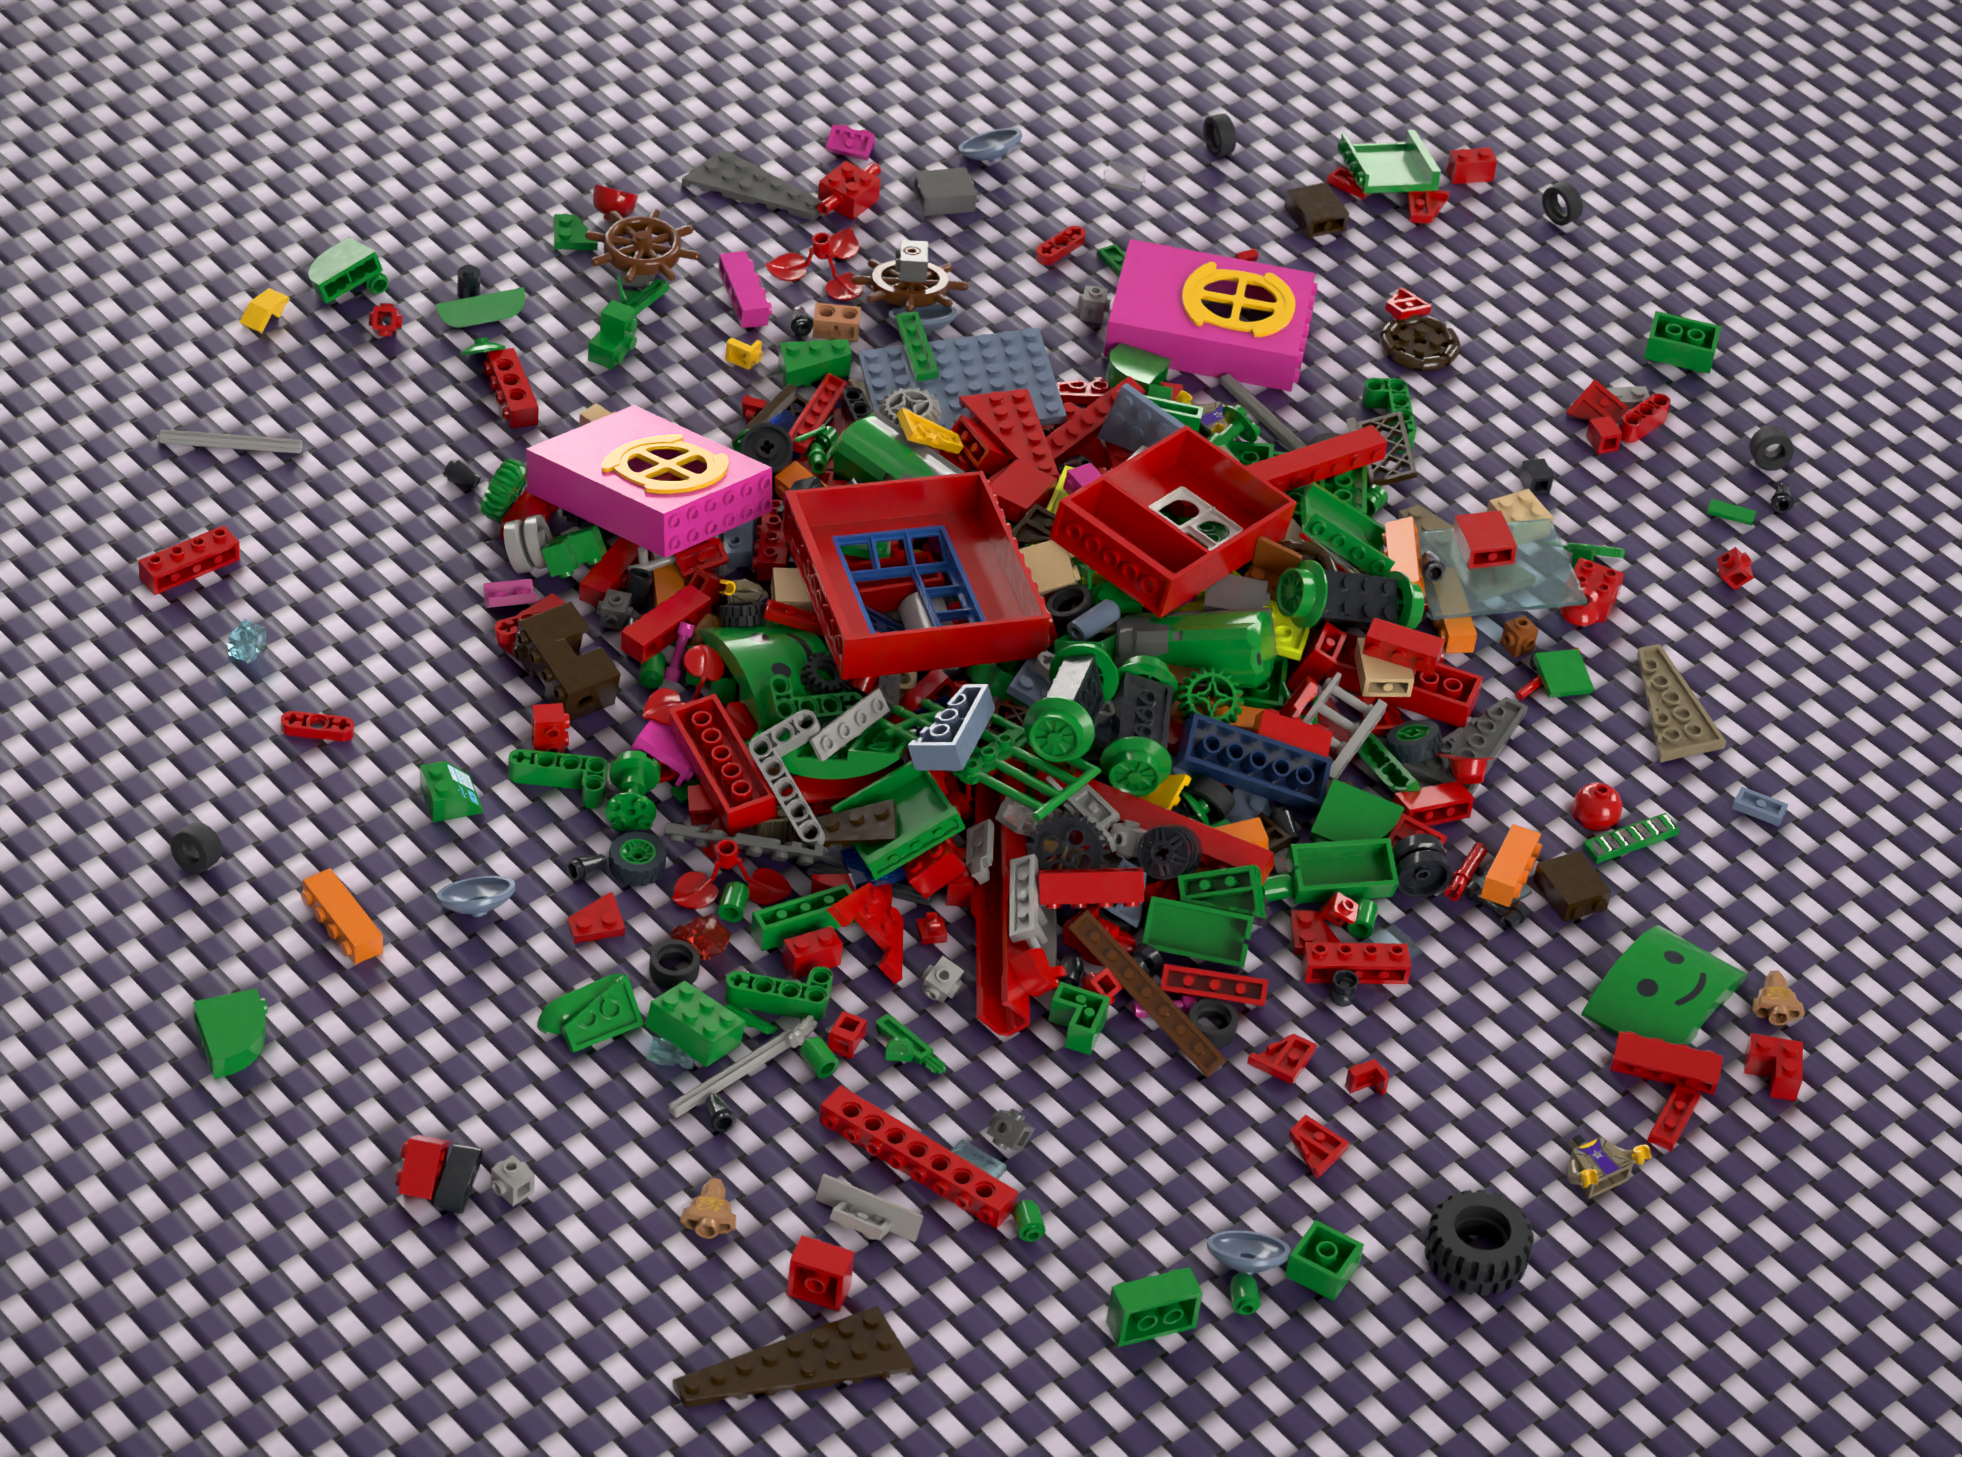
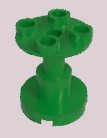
[1207,405,1261,450]
[605,751,661,831]

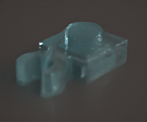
[647,1036,695,1069]

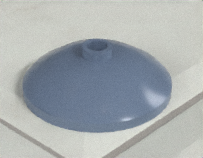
[958,128,1022,163]
[889,304,957,336]
[437,876,516,917]
[1207,1231,1290,1275]

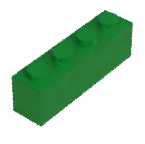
[750,883,856,951]

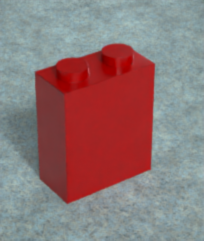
[991,459,1057,524]
[1453,510,1517,569]
[1285,621,1347,692]

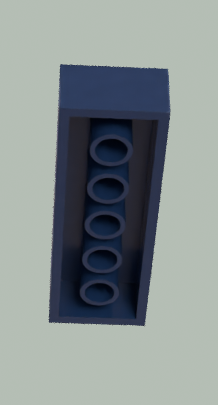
[1174,713,1333,813]

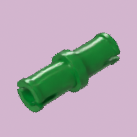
[808,443,827,475]

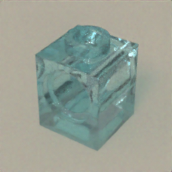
[228,619,266,664]

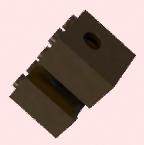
[513,602,621,721]

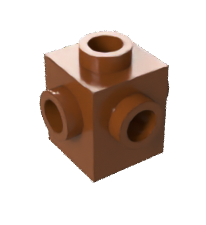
[1500,615,1539,658]

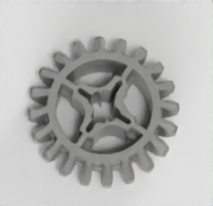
[878,387,941,427]

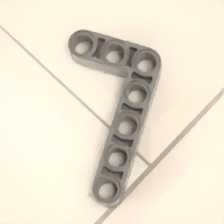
[749,710,825,850]

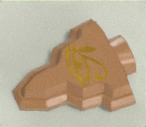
[1752,970,1805,1026]
[680,1178,736,1239]

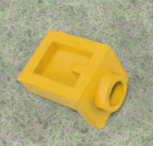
[725,337,763,370]

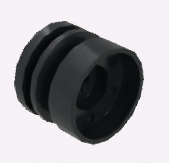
[1137,824,1203,880]

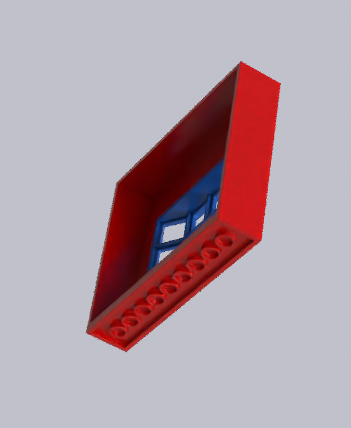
[782,471,1052,680]

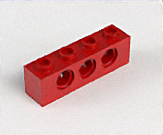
[483,348,539,429]

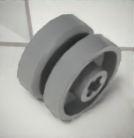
[504,515,552,574]

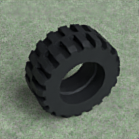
[1424,1190,1534,1296]

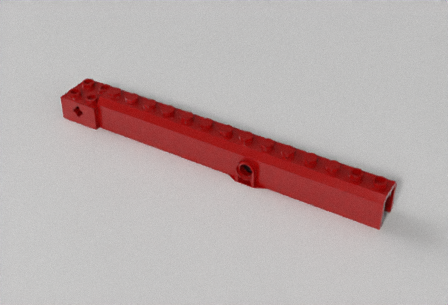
[971,698,1030,1037]

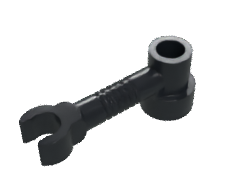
[1464,881,1530,930]

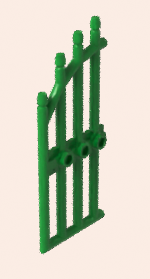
[873,698,1101,822]

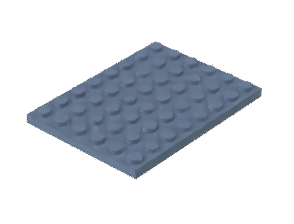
[858,328,1067,430]

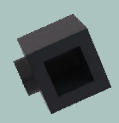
[1519,458,1554,496]

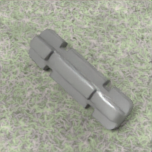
[787,1015,817,1048]

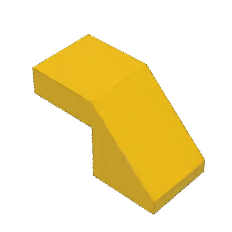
[239,288,289,334]

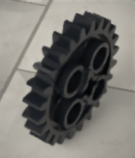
[1025,811,1110,875]

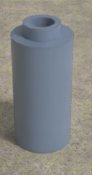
[1067,599,1120,642]

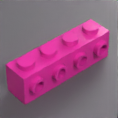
[718,251,772,328]

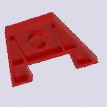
[826,882,904,984]

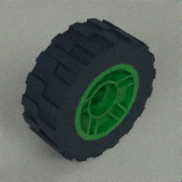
[1386,720,1443,763]
[609,831,666,887]

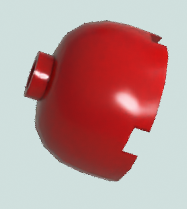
[592,184,639,221]
[1571,782,1623,831]

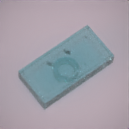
[951,1139,1007,1179]

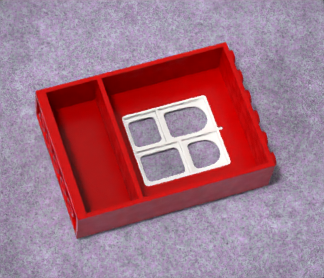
[1049,425,1297,618]

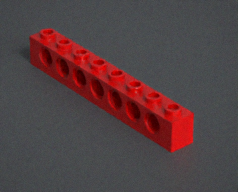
[819,1085,1018,1229]

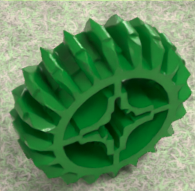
[481,458,527,522]
[1176,666,1244,725]

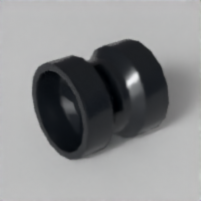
[1329,970,1359,1007]

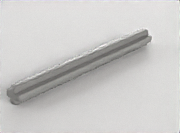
[1220,374,1307,451]
[159,429,303,454]
[668,1030,792,1118]

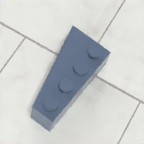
[908,684,995,771]

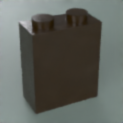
[1284,182,1349,239]
[1533,850,1612,922]

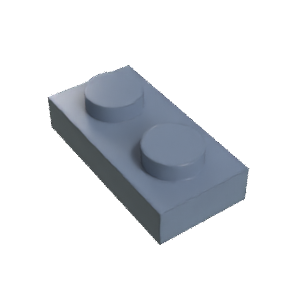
[1732,787,1788,826]

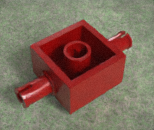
[817,161,881,220]

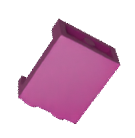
[629,720,695,787]

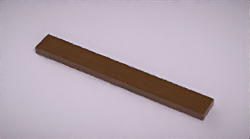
[1068,910,1228,1078]

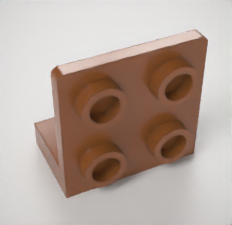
[1243,536,1303,602]

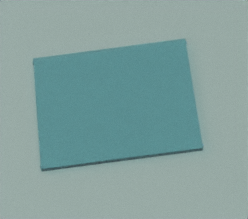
[1418,519,1587,620]

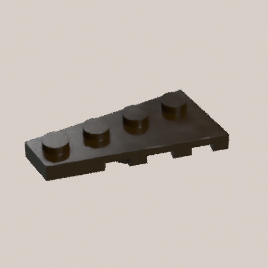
[795,799,898,847]

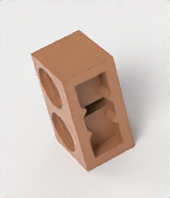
[812,303,861,342]

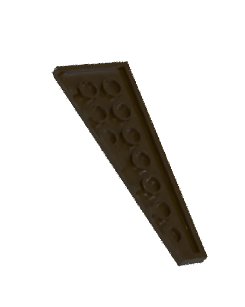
[673,1306,916,1407]

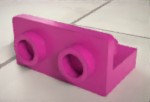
[825,125,876,161]
[483,579,538,608]

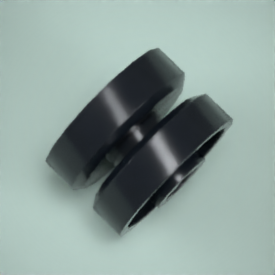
[741,423,793,481]
[1392,834,1452,898]

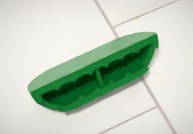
[436,287,525,327]
[1358,732,1421,793]
[537,974,632,1038]

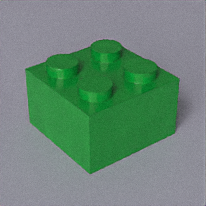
[1285,1220,1364,1301]

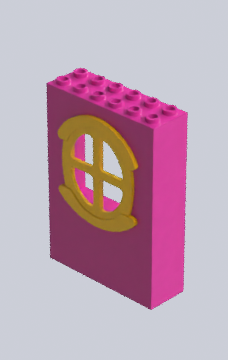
[1104,239,1318,392]
[526,405,772,558]

